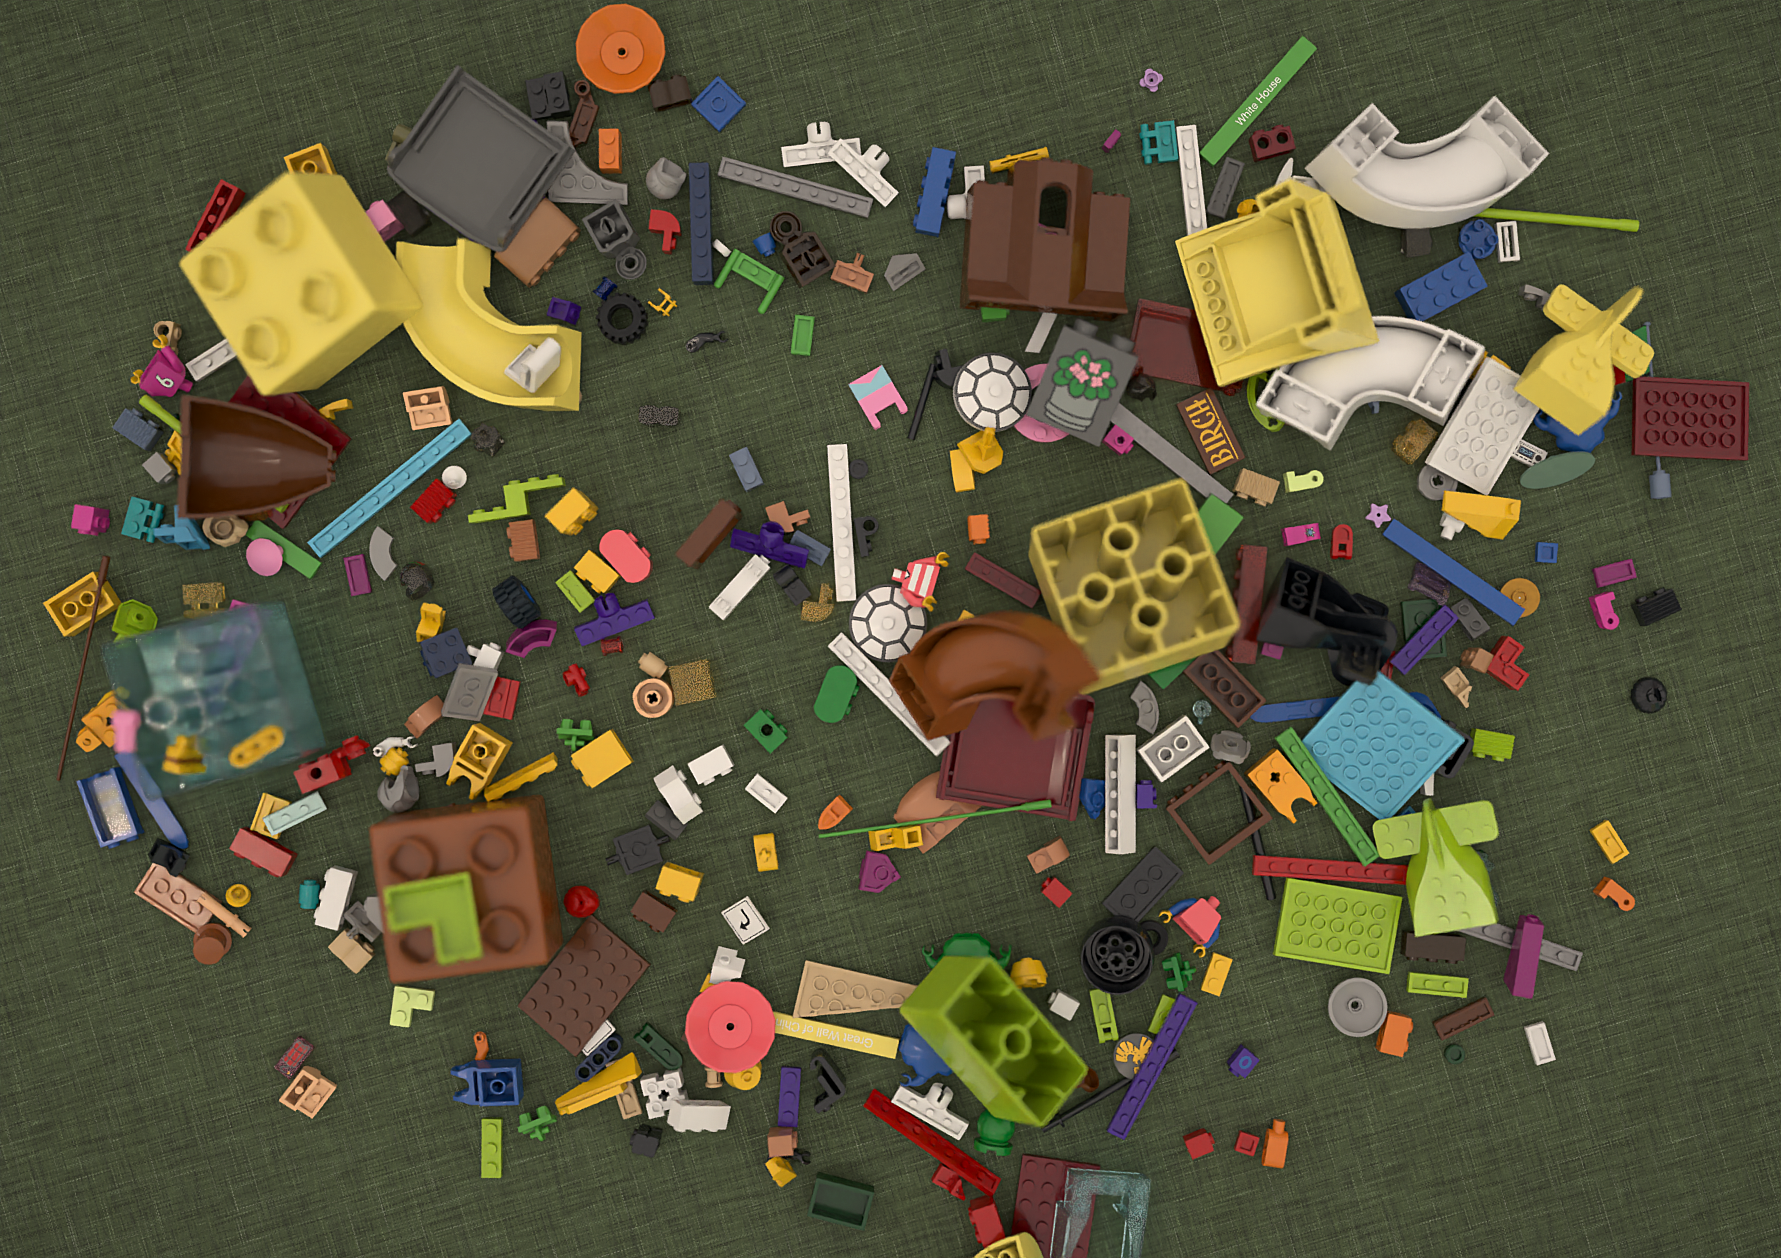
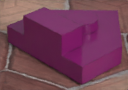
[858,850,901,893]

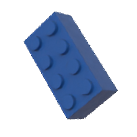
[1394,252,1488,322]

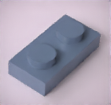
[789,530,831,566]

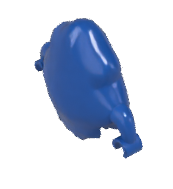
[1533,391,1622,453]
[899,1024,953,1087]

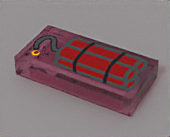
[274,1036,315,1079]

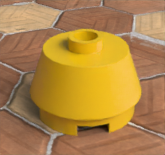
[1009,958,1048,989]
[724,1061,762,1090]

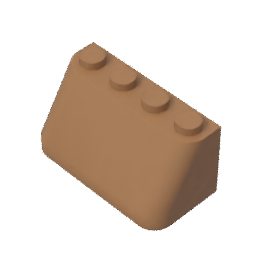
[494,198,581,288]

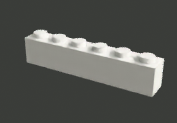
[1105,734,1136,854]

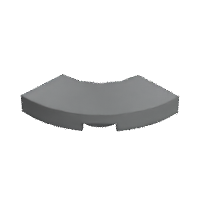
[369,526,398,581]
[1130,681,1159,734]

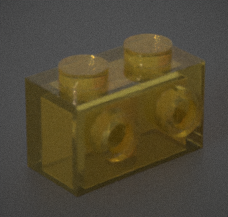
[1390,418,1439,465]

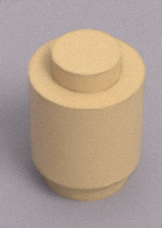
[638,652,668,679]

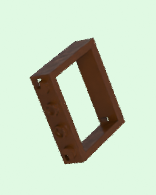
[675,499,743,570]
[1166,760,1273,865]

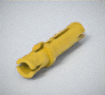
[989,147,1049,174]

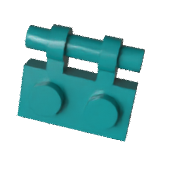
[1139,120,1178,165]
[121,496,164,543]

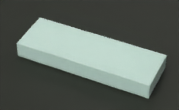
[263,791,327,836]

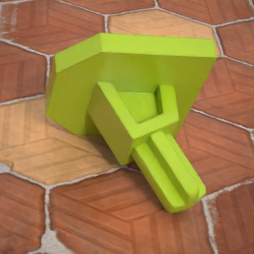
[112,599,158,648]

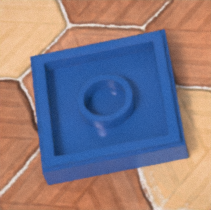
[691,76,746,132]

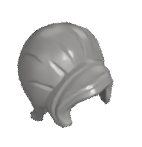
[646,157,686,200]

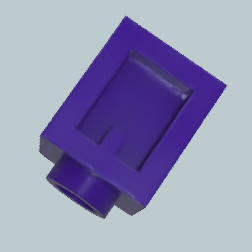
[547,297,581,325]

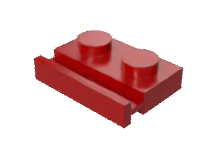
[483,676,521,720]

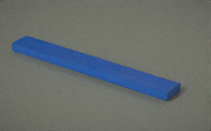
[1382,519,1525,626]

